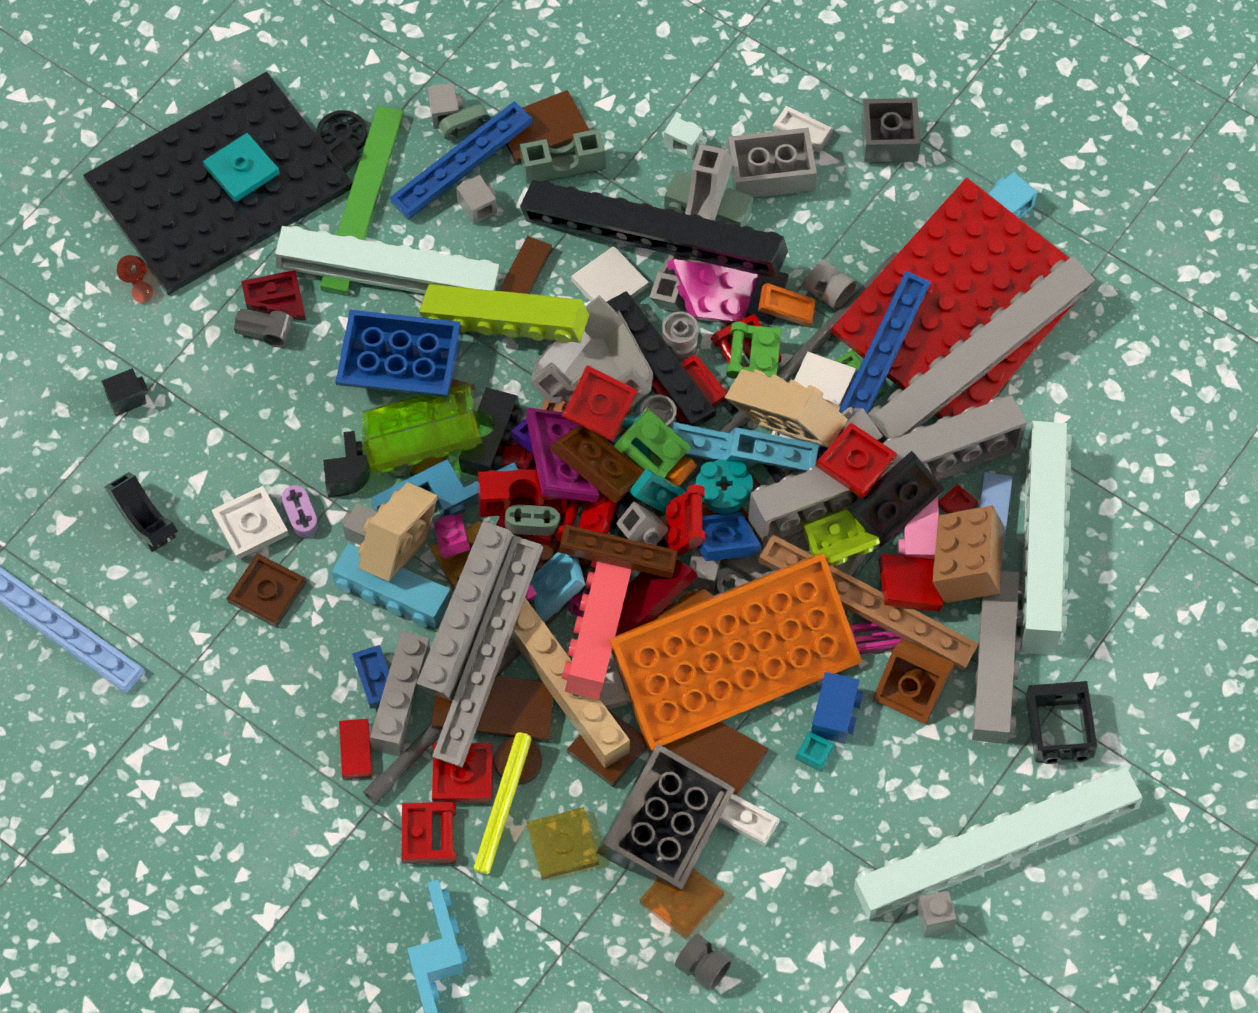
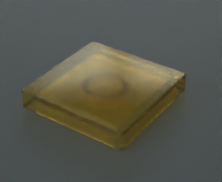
[526,807,600,880]

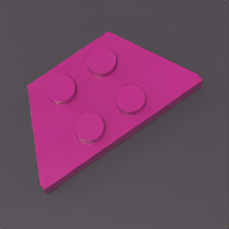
[667,259,759,324]

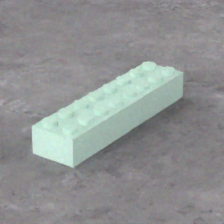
[1020,421,1072,655]

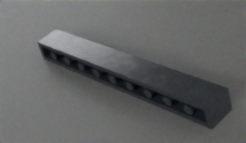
[520,180,788,279]

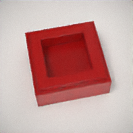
[938,484,978,514]

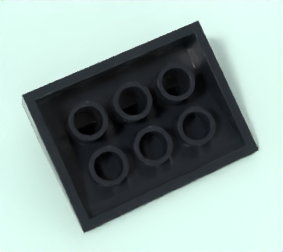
[596,744,735,891]

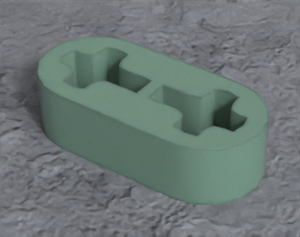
[439,105,491,140]
[505,505,560,535]

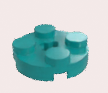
[696,460,753,514]

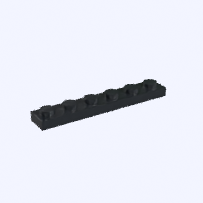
[607,291,716,427]

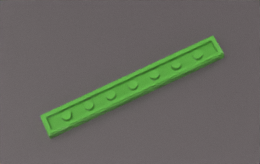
[320,105,404,296]

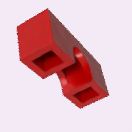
[477,469,567,517]

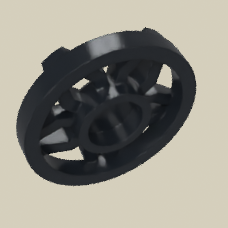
[316,110,367,150]

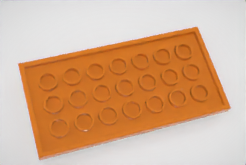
[608,553,862,750]

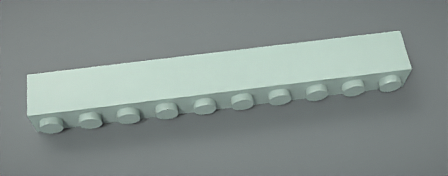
[854,767,1143,920]

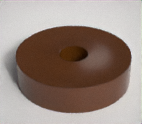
[494,737,542,785]

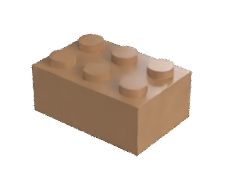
[933,505,1004,603]

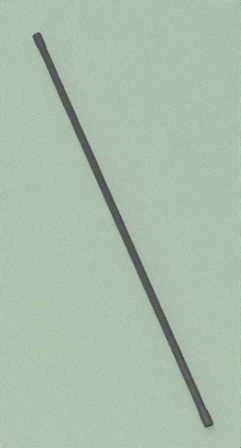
[363,252,898,804]

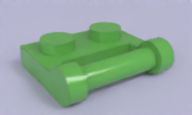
[726,322,781,379]
[614,408,691,478]

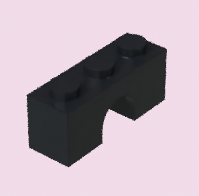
[458,387,523,476]

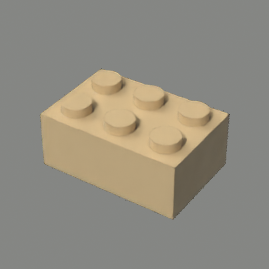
[358,482,438,582]

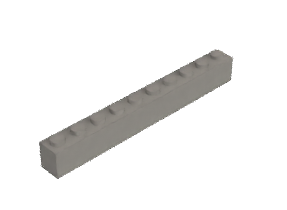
[868,256,1095,443]

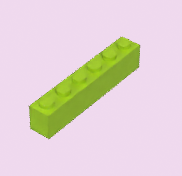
[419,284,589,343]

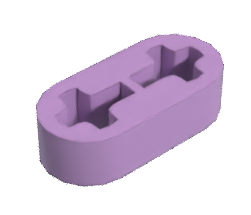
[282,485,318,538]

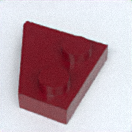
[241,270,306,321]

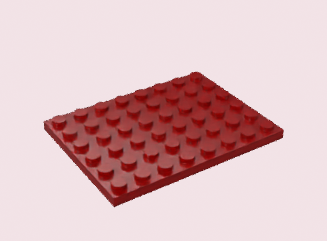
[830,177,1096,420]

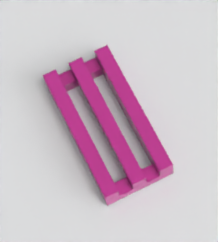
[849,622,902,654]

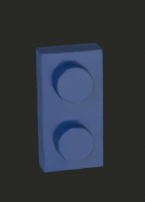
[352,645,389,709]

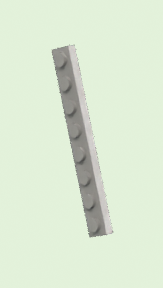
[432,536,543,768]

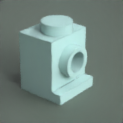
[664,112,707,160]

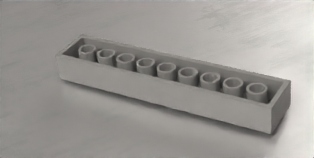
[748,395,1027,548]

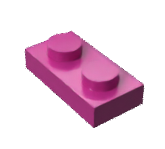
[434,513,470,559]

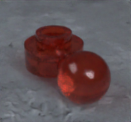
[117,255,153,303]

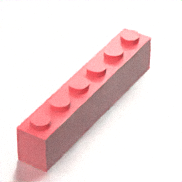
[561,560,631,700]

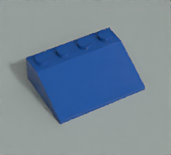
[335,310,462,398]

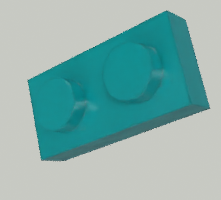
[629,469,686,514]

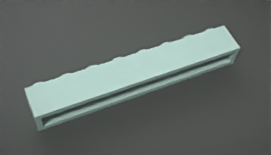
[275,226,499,294]

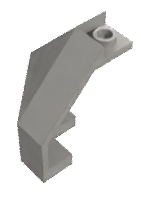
[531,295,653,407]

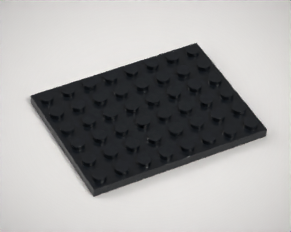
[83,71,353,295]

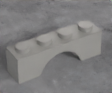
[370,632,431,757]

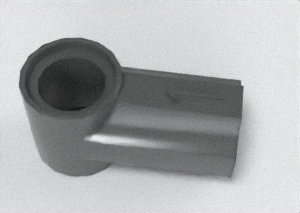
[234,309,294,348]

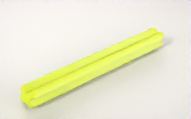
[474,732,532,875]

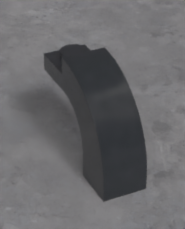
[105,472,178,552]

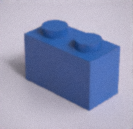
[811,672,863,744]

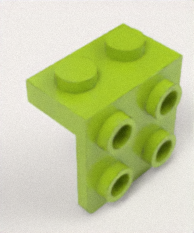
[801,505,880,566]

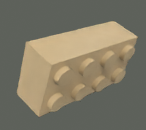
[725,369,848,448]

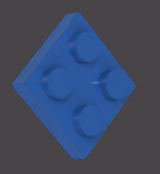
[697,512,761,561]

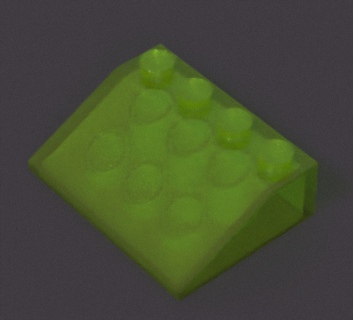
[362,382,482,473]

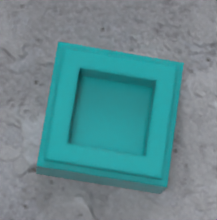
[795,731,835,772]

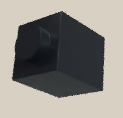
[101,368,148,416]

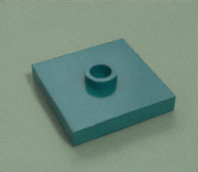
[203,133,280,202]

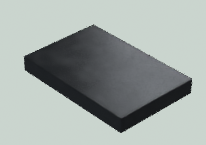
[847,451,945,547]

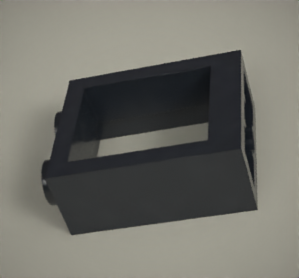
[1026,681,1097,764]

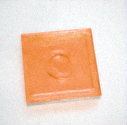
[639,868,724,940]

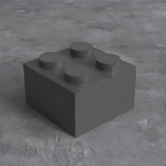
[861,98,921,162]

